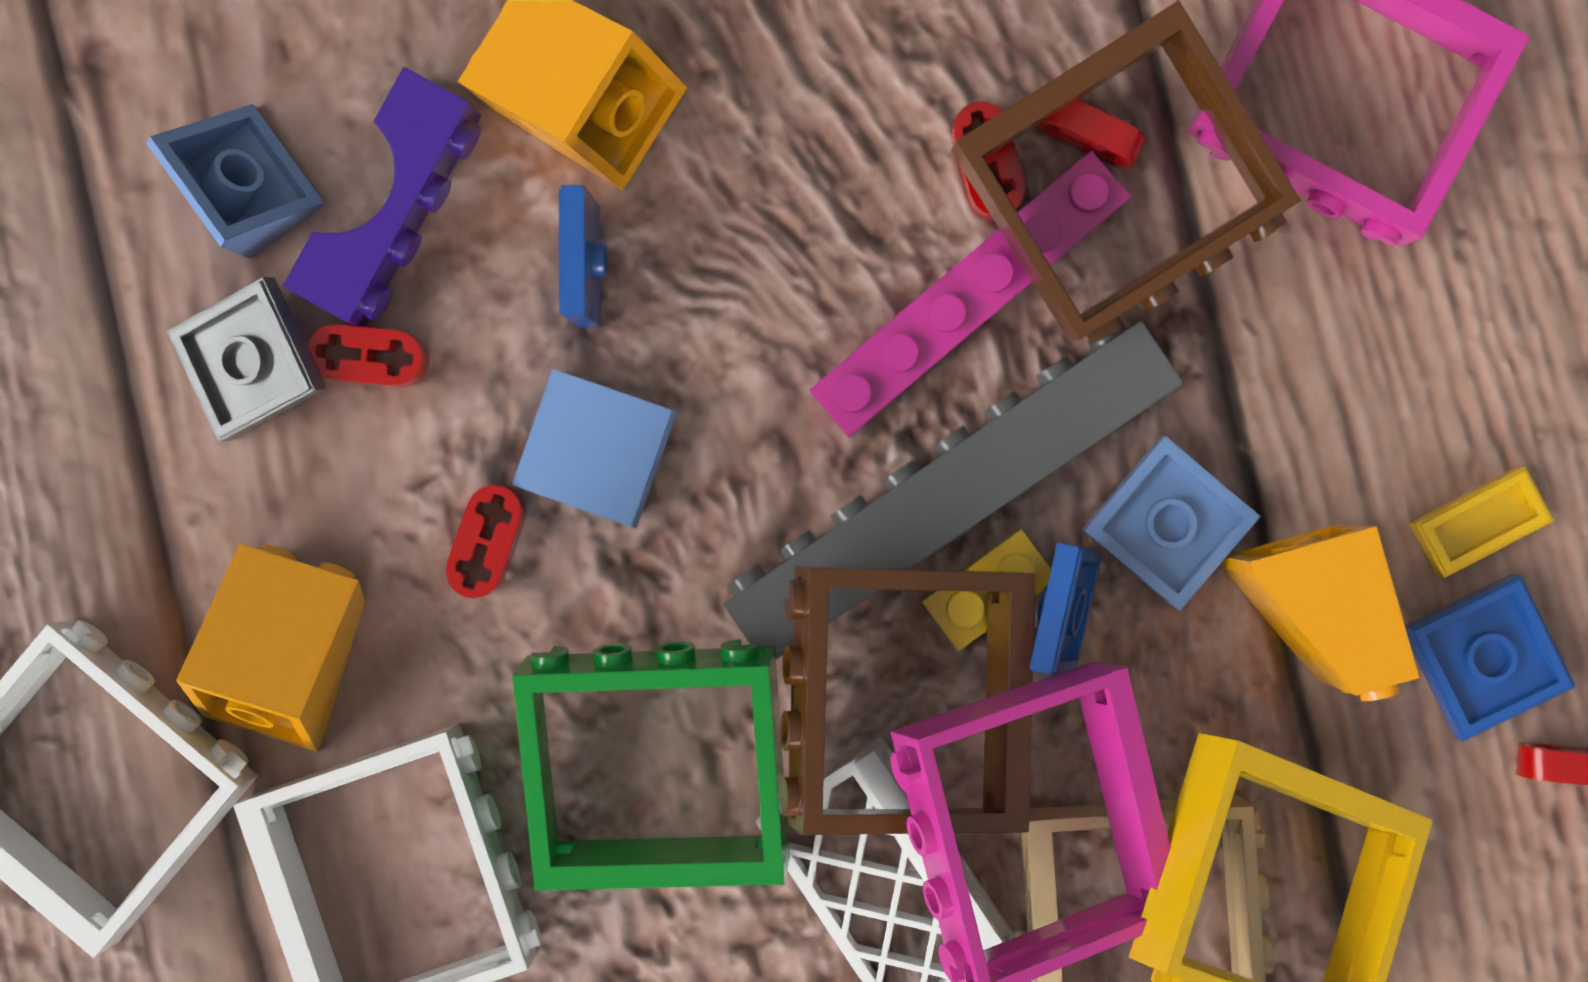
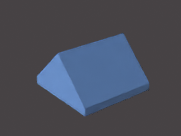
[146,104,324,259]

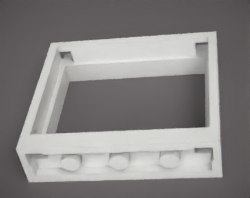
[0,619,259,958]
[233,723,541,982]

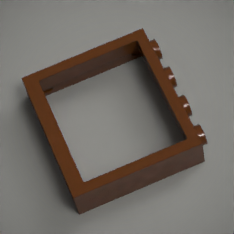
[951,0,1301,345]
[779,566,1035,835]

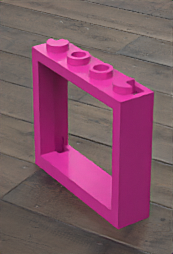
[1185,0,1531,247]
[890,661,1171,982]

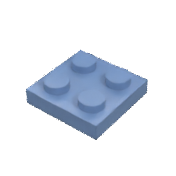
[1081,436,1261,611]

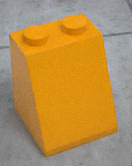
[457,0,687,191]
[1221,524,1419,701]
[176,543,366,752]

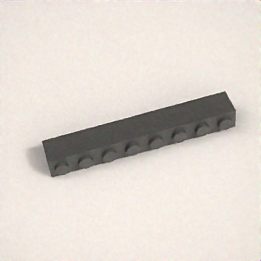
[723,321,1183,659]

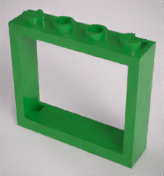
[512,639,790,891]

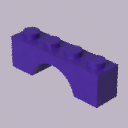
[282,66,482,327]

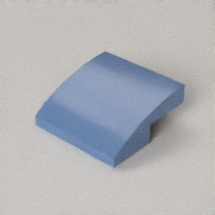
[512,369,677,528]

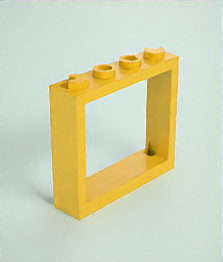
[1128,733,1433,982]

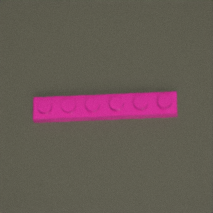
[809,150,1131,438]

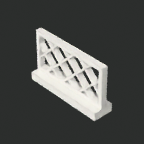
[755,736,1015,982]

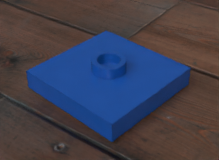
[559,185,608,328]
[1029,542,1102,675]
[1405,574,1576,741]

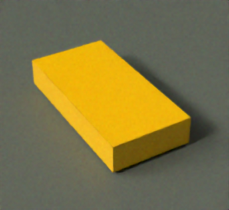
[1408,466,1555,578]

